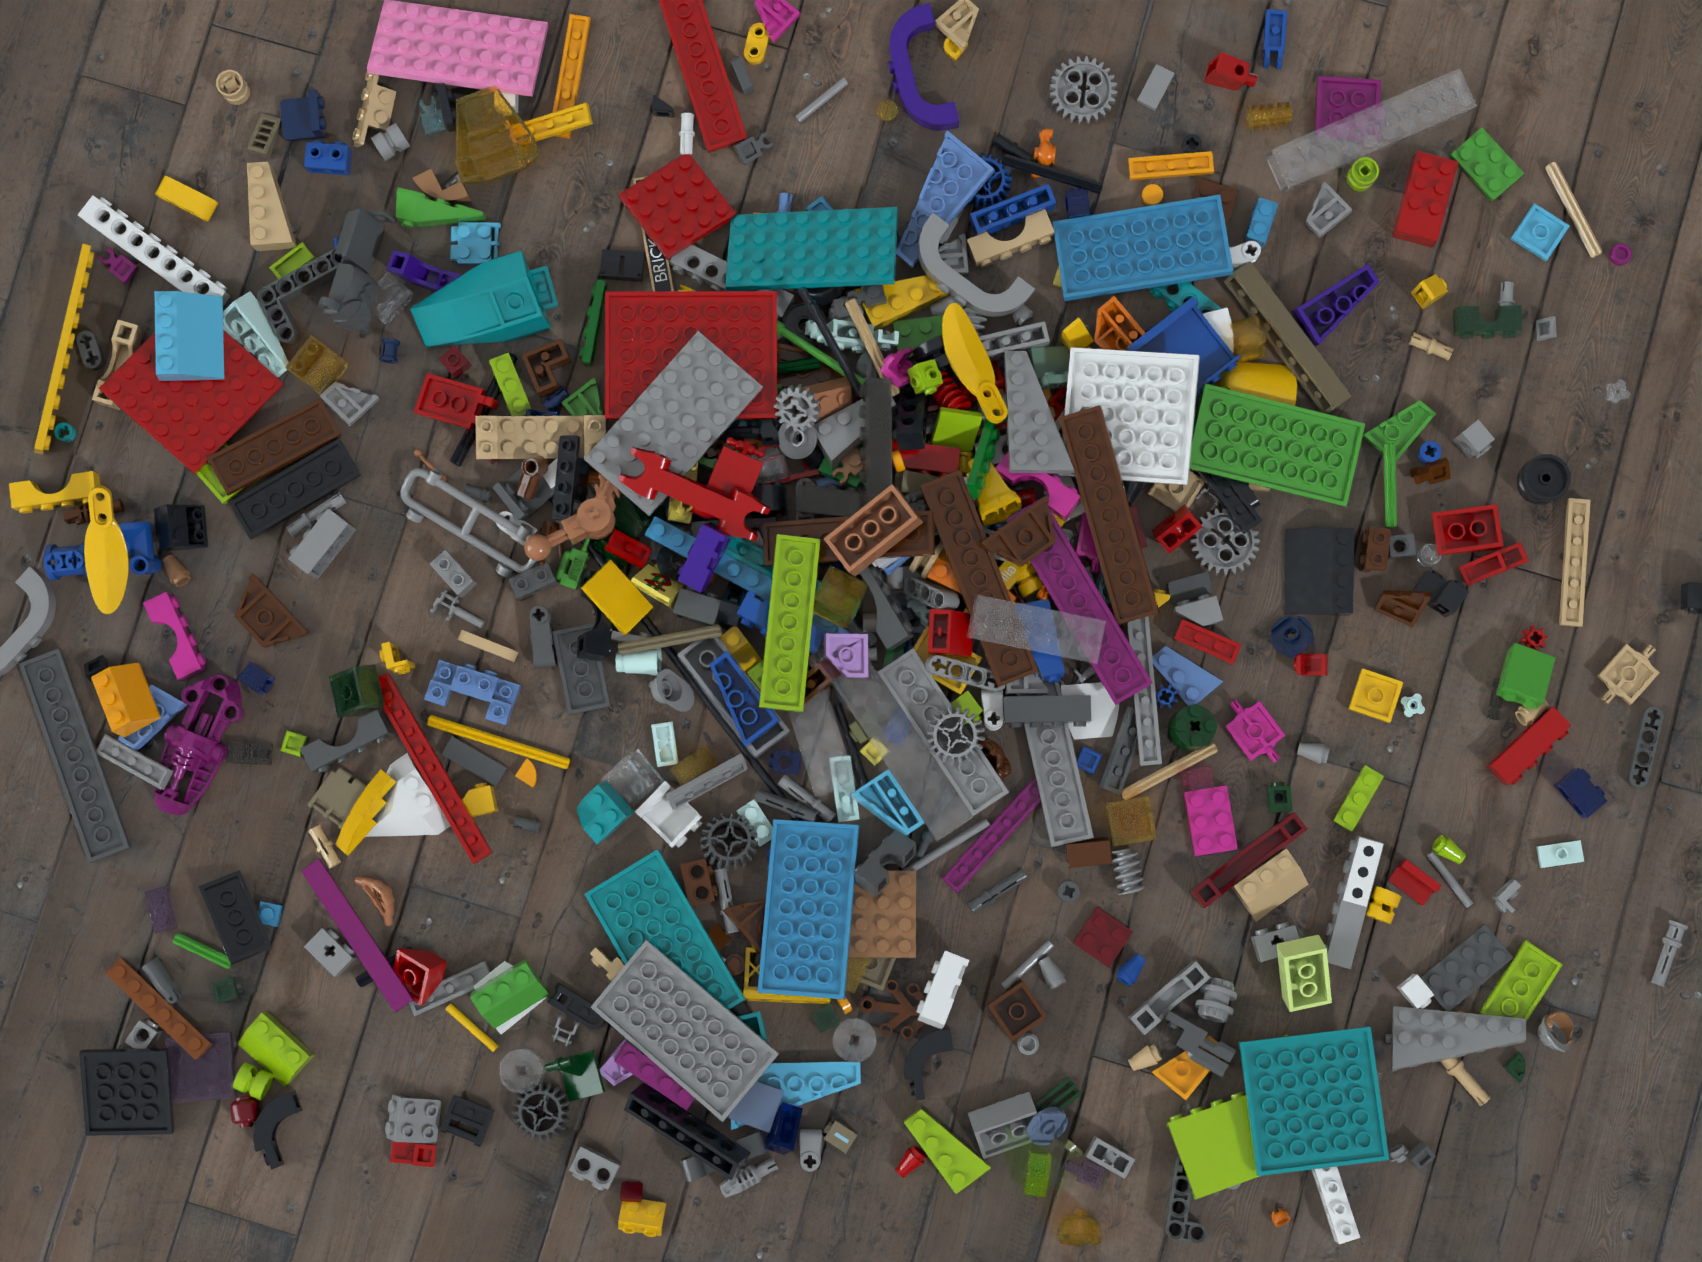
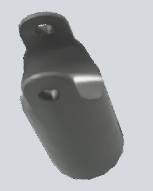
[142,957,182,1004]

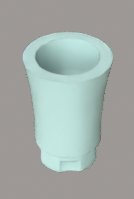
[615,648,662,676]

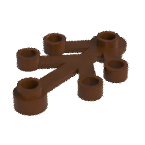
[859,979,926,1039]

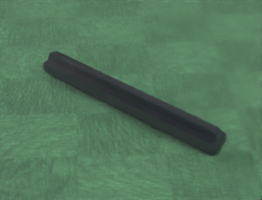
[1002,154,1103,194]

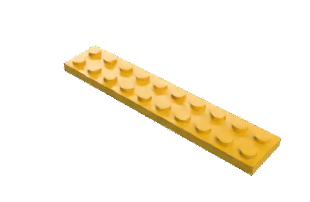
[34,244,94,454]

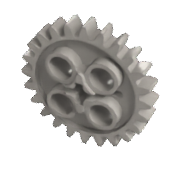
[1049,56,1117,125]
[1190,508,1260,577]

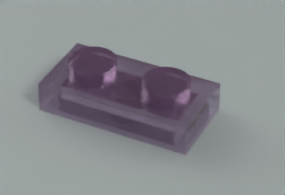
[144,886,178,933]

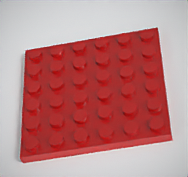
[99,330,284,475]

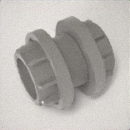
[1195,977,1237,1023]

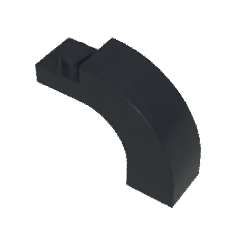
[904,1028,953,1101]
[253,1090,303,1170]

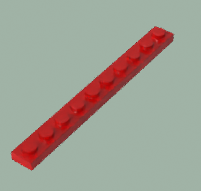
[370,673,493,864]

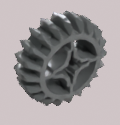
[700,813,758,871]
[512,1082,571,1142]

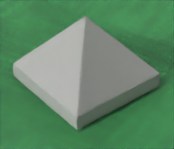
[1536,316,1557,341]

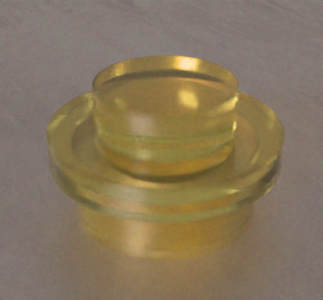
[877,100,898,121]

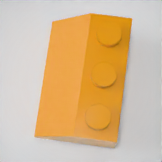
[91,663,161,738]

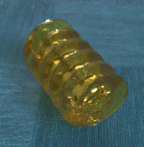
[1246,101,1292,133]

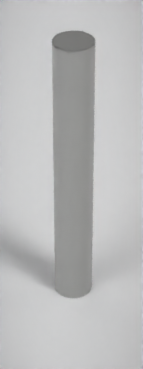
[795,78,848,123]
[1426,851,1473,908]
[1001,940,1054,990]

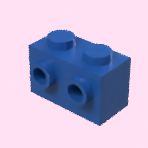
[304,140,352,176]

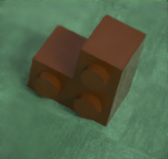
[522,338,572,398]
[804,659,842,705]

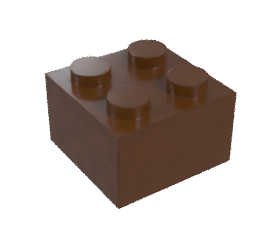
[986,980,1048,1042]

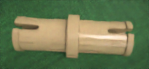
[1409,332,1454,361]
[308,825,341,869]

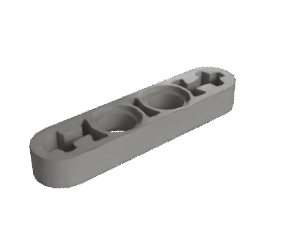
[925,655,1006,692]

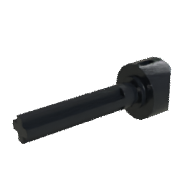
[718,417,782,446]

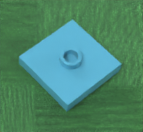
[1510,203,1570,262]

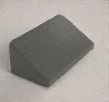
[1166,572,1213,605]

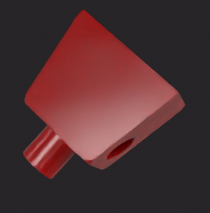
[1204,52,1257,91]

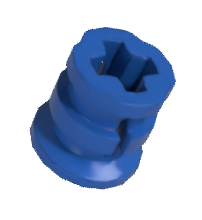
[1417,441,1441,464]

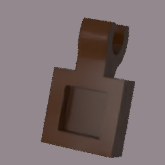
[1410,457,1451,485]

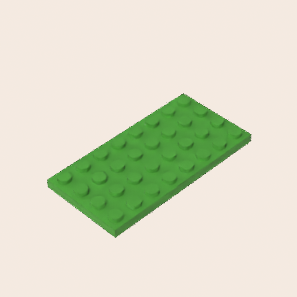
[1190,383,1365,507]

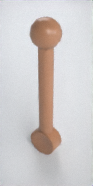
[414,449,447,482]

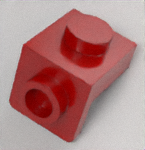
[1294,653,1328,676]

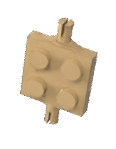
[1597,644,1660,705]

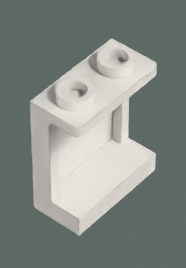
[635,781,703,848]

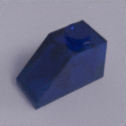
[765,1102,803,1155]

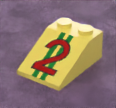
[631,564,686,609]

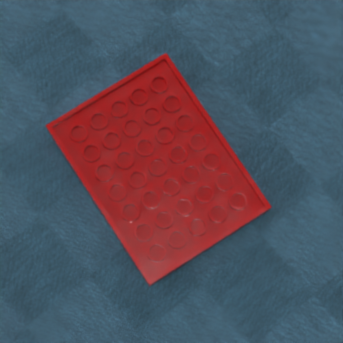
[605,291,777,420]

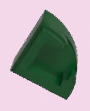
[1503,1051,1525,1083]

